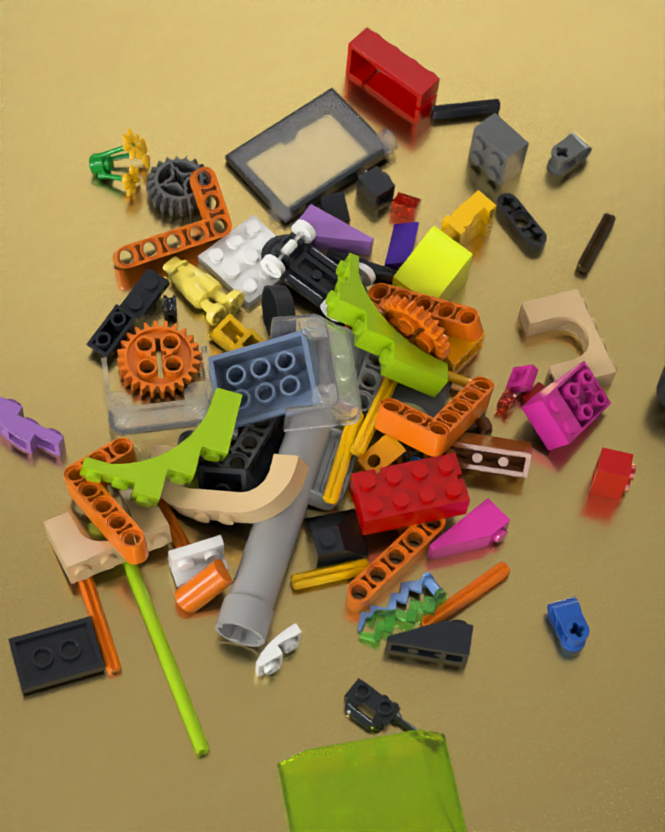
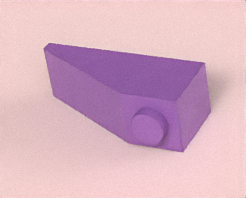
[300,204,374,256]

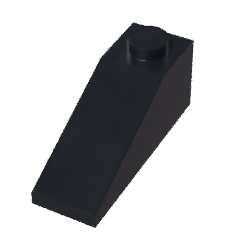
[385,619,474,666]

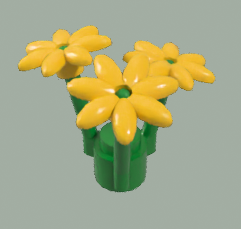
[89,129,150,197]

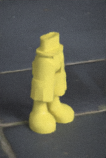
[163,256,245,327]

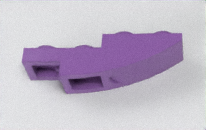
[0,396,66,457]

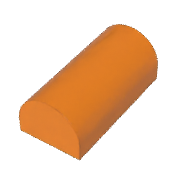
[175,559,233,613]

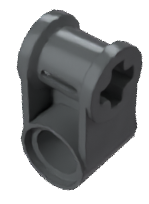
[547,132,592,175]

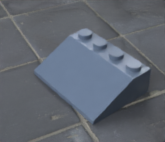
[207,329,321,429]

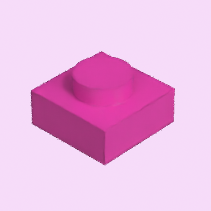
[506,364,539,394]

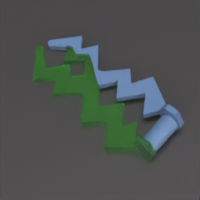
[358,571,447,643]

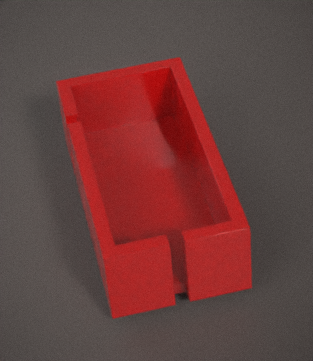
[346,27,440,124]
[349,453,470,535]

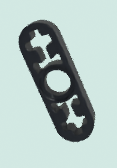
[496,193,547,253]

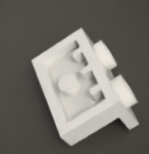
[168,535,229,588]

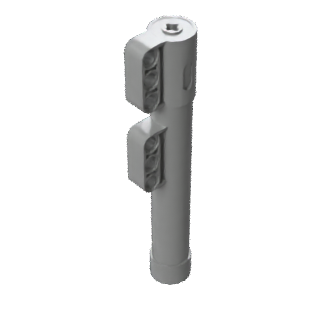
[215,325,383,647]

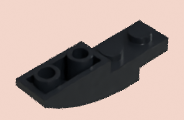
[86,268,170,359]

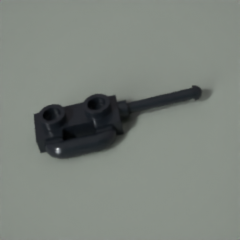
[344,678,439,750]

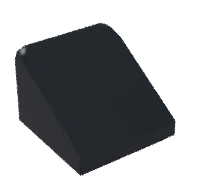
[319,192,350,222]

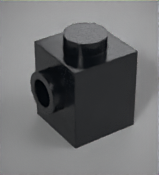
[356,166,395,211]

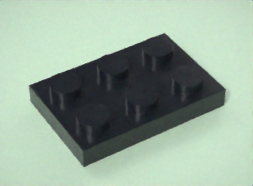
[8,616,105,693]

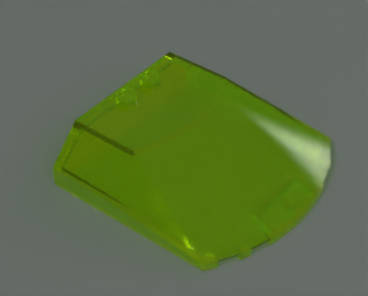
[277,729,467,832]

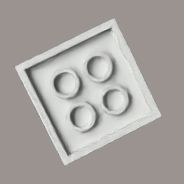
[198,215,283,308]

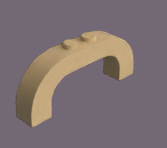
[151,445,309,525]

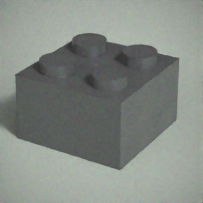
[468,113,529,187]

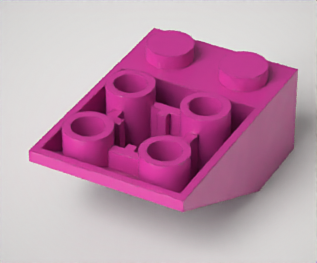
[521,361,611,451]

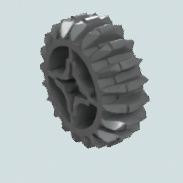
[146,155,210,218]

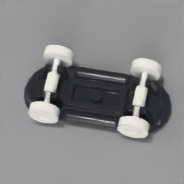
[260,219,376,322]

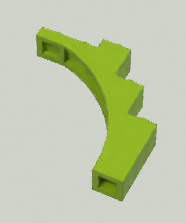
[325,253,448,398]
[80,388,242,508]

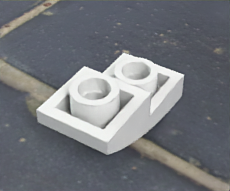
[255,623,301,677]

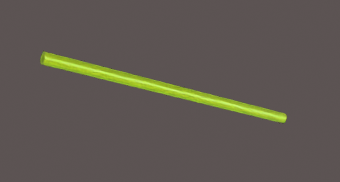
[104,486,210,755]

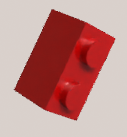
[589,447,636,501]

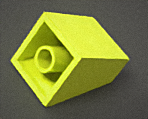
[392,226,473,301]

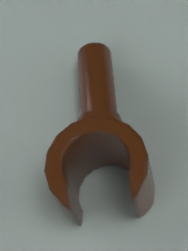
[466,416,493,435]

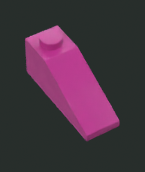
[427,498,510,560]

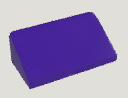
[384,222,419,269]

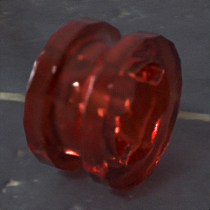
[496,388,519,414]

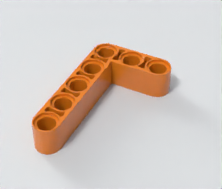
[113,167,232,269]
[344,283,483,342]
[374,376,494,457]
[63,437,149,564]
[345,519,446,613]

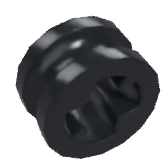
[163,295,177,318]

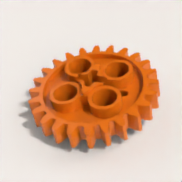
[378,295,451,361]
[117,321,201,399]

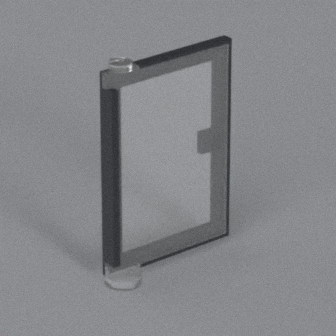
[225,88,398,223]

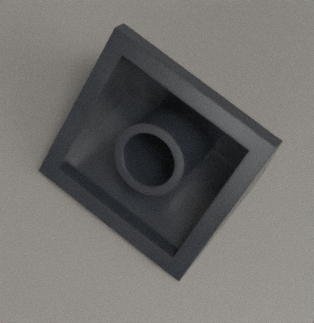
[197,465,259,492]

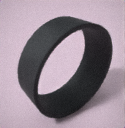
[262,285,296,339]

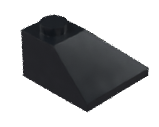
[304,509,369,569]

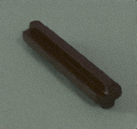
[576,213,616,273]

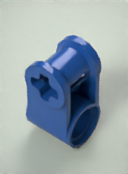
[547,596,590,652]

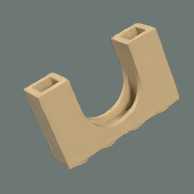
[518,289,617,387]
[44,488,172,584]

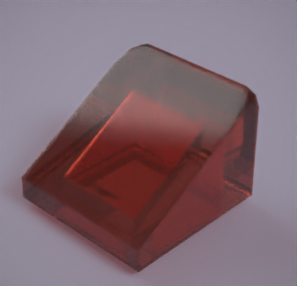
[391,192,421,220]

